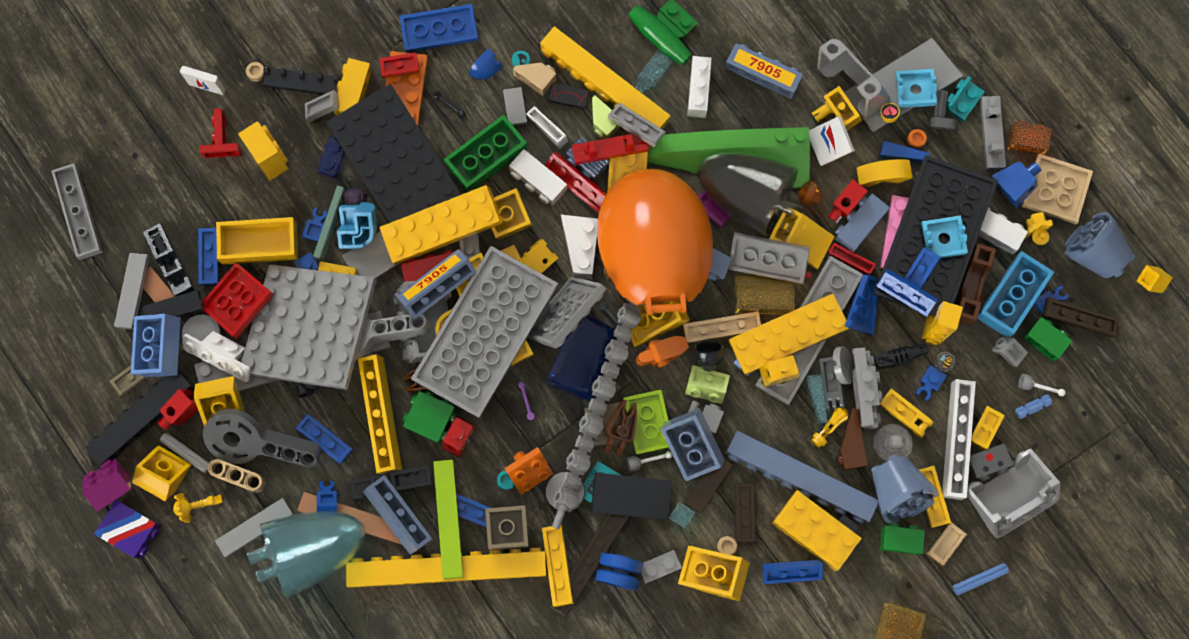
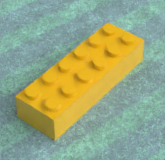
[380,185,503,264]

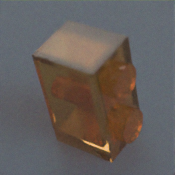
[1007,121,1052,155]

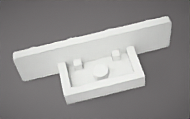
[182,331,250,382]

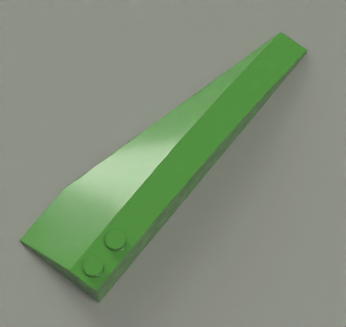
[647,127,810,189]

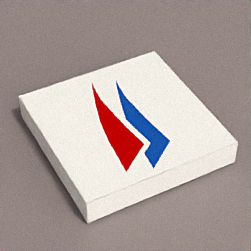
[180,66,226,95]
[809,116,855,166]

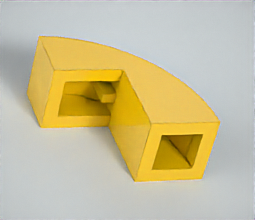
[857,159,912,187]

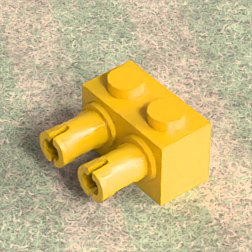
[811,86,862,131]

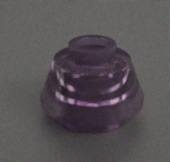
[342,189,368,205]

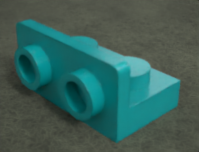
[946,76,985,122]

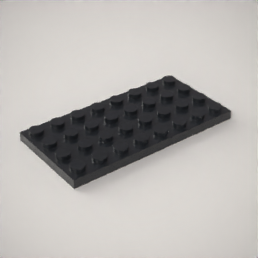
[326,83,461,223]
[873,155,998,317]

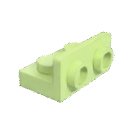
[685,365,730,404]

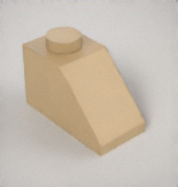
[513,63,557,96]

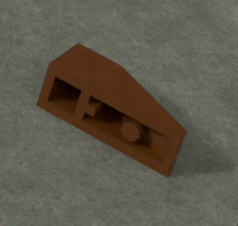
[836,408,868,471]

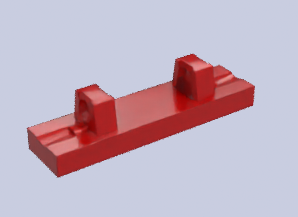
[571,134,649,165]

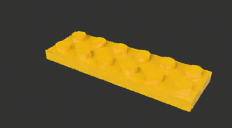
[728,294,849,375]

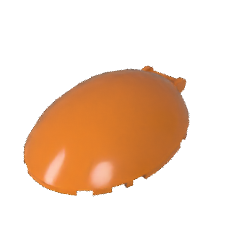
[597,169,713,316]

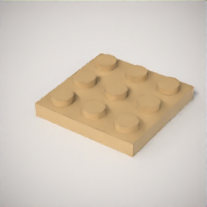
[1021,154,1093,224]

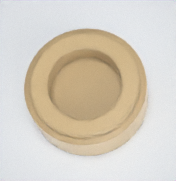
[246,62,265,82]
[717,536,737,555]

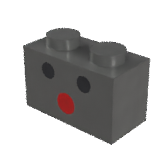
[969,443,1013,482]

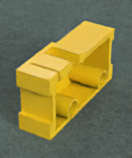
[519,239,558,274]

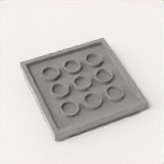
[527,276,606,349]

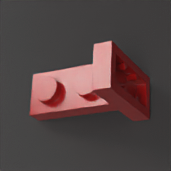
[200,108,242,158]

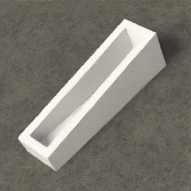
[526,106,568,149]

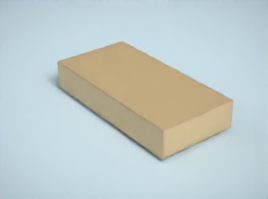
[927,522,967,566]

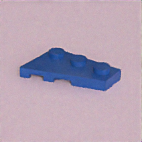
[845,275,879,335]

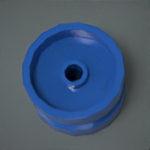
[595,553,644,591]

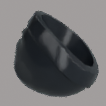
[693,341,725,372]

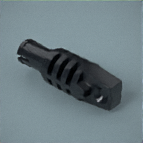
[874,343,928,369]

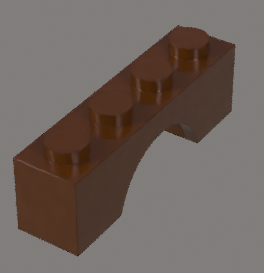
[957,244,996,325]

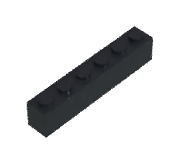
[85,370,195,465]

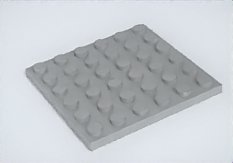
[241,265,377,390]

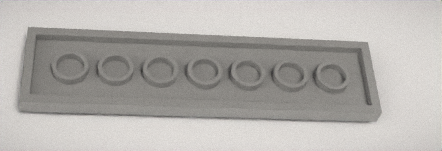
[755,256,863,406]

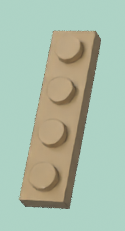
[683,311,761,344]

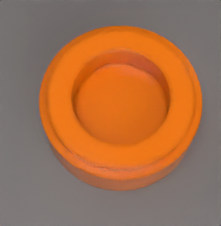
[907,129,927,149]

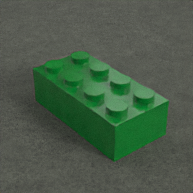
[444,115,528,192]

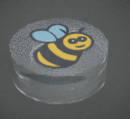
[935,352,956,372]

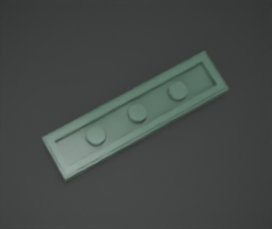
[313,186,347,262]

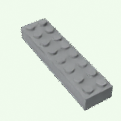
[52,163,103,260]

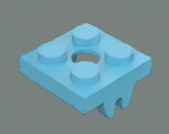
[895,69,937,108]
[921,215,968,258]

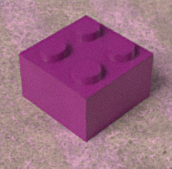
[82,458,131,512]

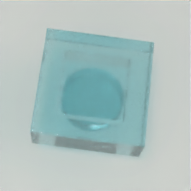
[669,502,695,529]

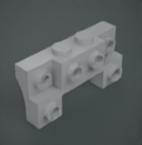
[852,347,882,431]

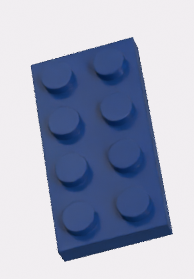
[399,4,479,53]

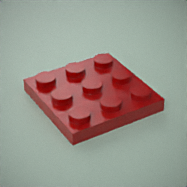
[202,262,274,339]

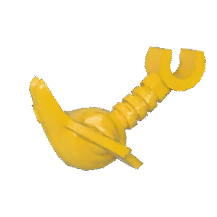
[173,493,223,523]

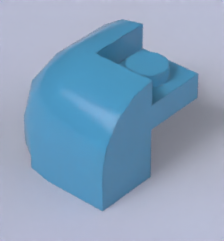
[337,202,377,249]

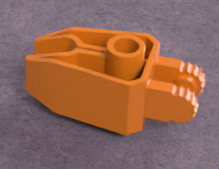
[635,336,689,368]

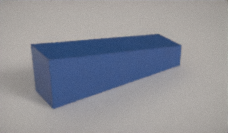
[879,141,929,163]

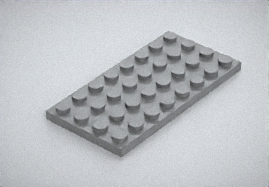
[411,246,558,419]

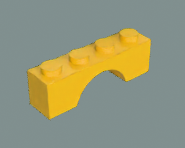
[921,301,963,345]

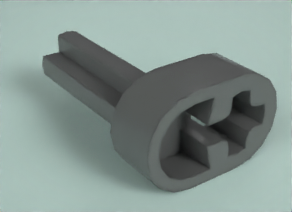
[930,90,957,130]

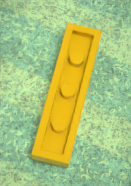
[542,525,574,607]

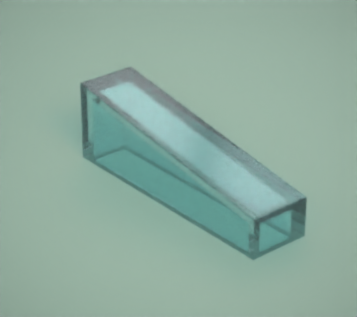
[805,374,827,424]

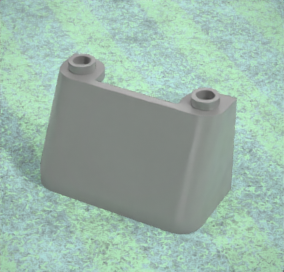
[967,448,1060,538]

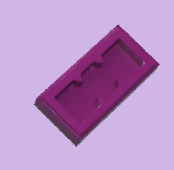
[699,189,733,228]

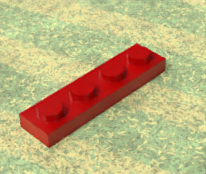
[545,152,606,213]

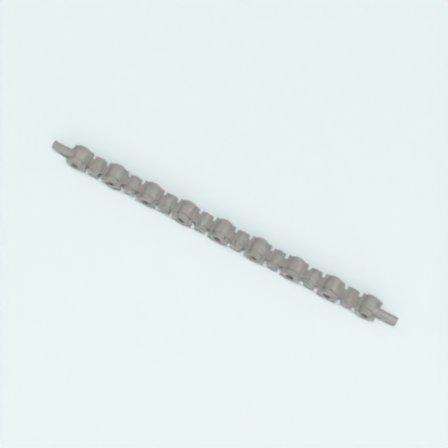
[552,298,642,529]

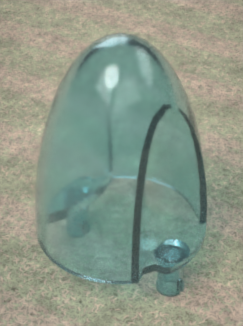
[247,511,366,598]

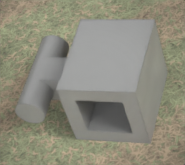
[688,401,724,436]

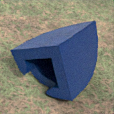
[469,48,503,80]

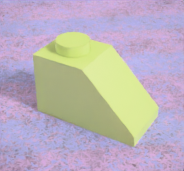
[592,95,621,139]

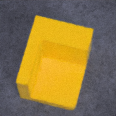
[1137,265,1173,293]

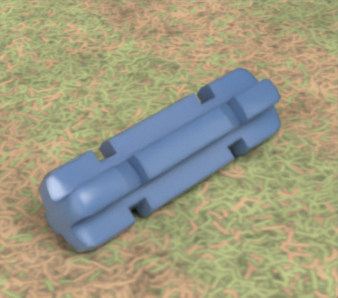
[1015,394,1052,419]

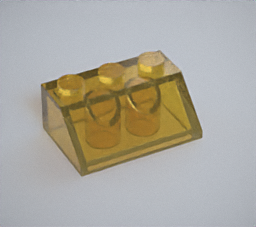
[735,275,795,314]

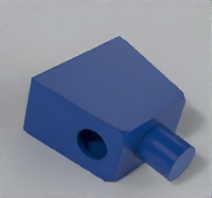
[992,162,1042,208]

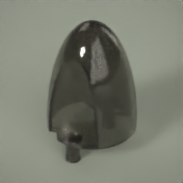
[698,152,806,237]

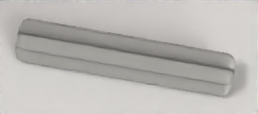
[160,433,209,473]

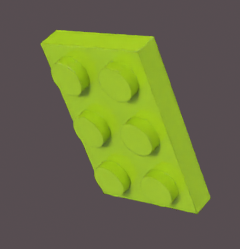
[623,390,669,455]

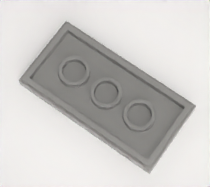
[728,232,810,284]

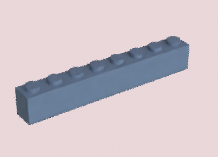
[725,431,879,525]

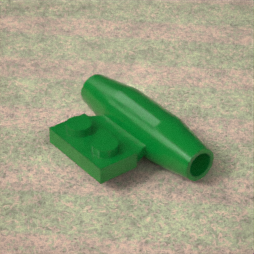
[628,0,698,66]

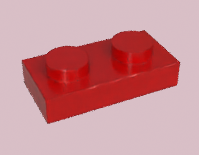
[379,52,420,78]

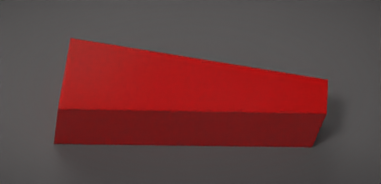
[828,243,876,276]

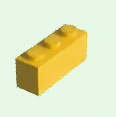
[334,58,372,116]

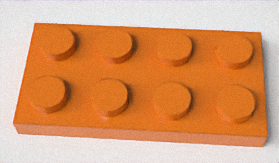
[386,51,428,126]

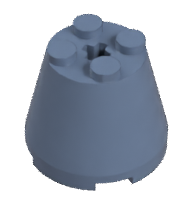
[1064,212,1135,278]
[871,454,939,523]

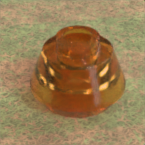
[798,181,822,206]

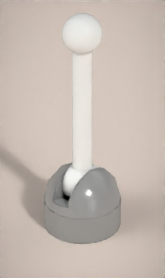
[1018,373,1066,396]
[626,451,673,473]

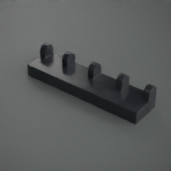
[263,66,340,95]

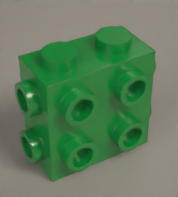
[402,390,457,444]

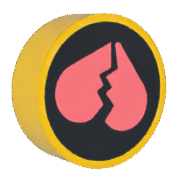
[880,103,900,123]

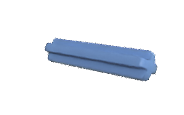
[953,563,1009,595]

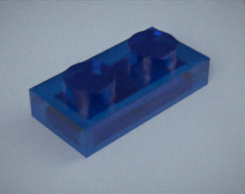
[317,136,345,178]

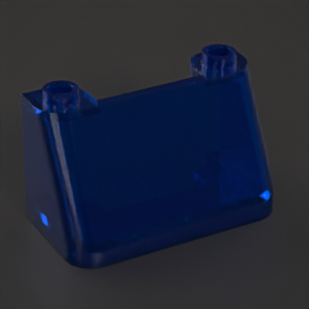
[548,315,616,402]

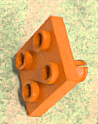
[504,447,554,495]

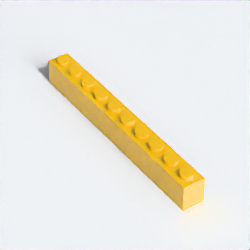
[346,548,547,588]

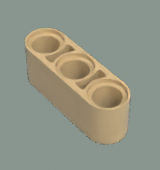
[208,459,266,492]

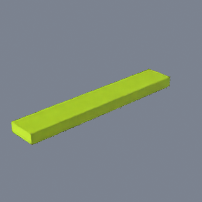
[433,460,463,580]

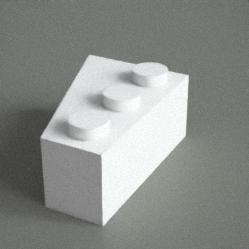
[561,215,598,279]

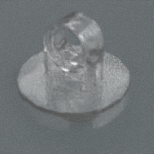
[873,424,913,462]

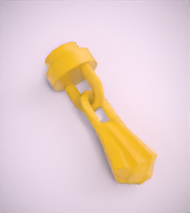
[811,407,849,448]

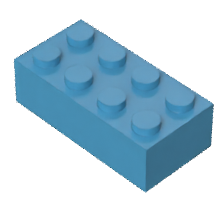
[977,251,1054,337]

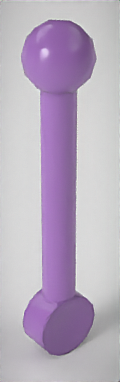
[518,381,535,420]

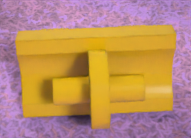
[1025,212,1053,246]

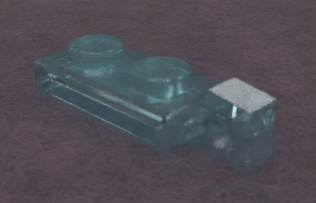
[635,49,674,93]

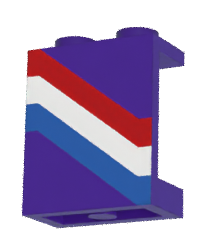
[94,500,161,559]

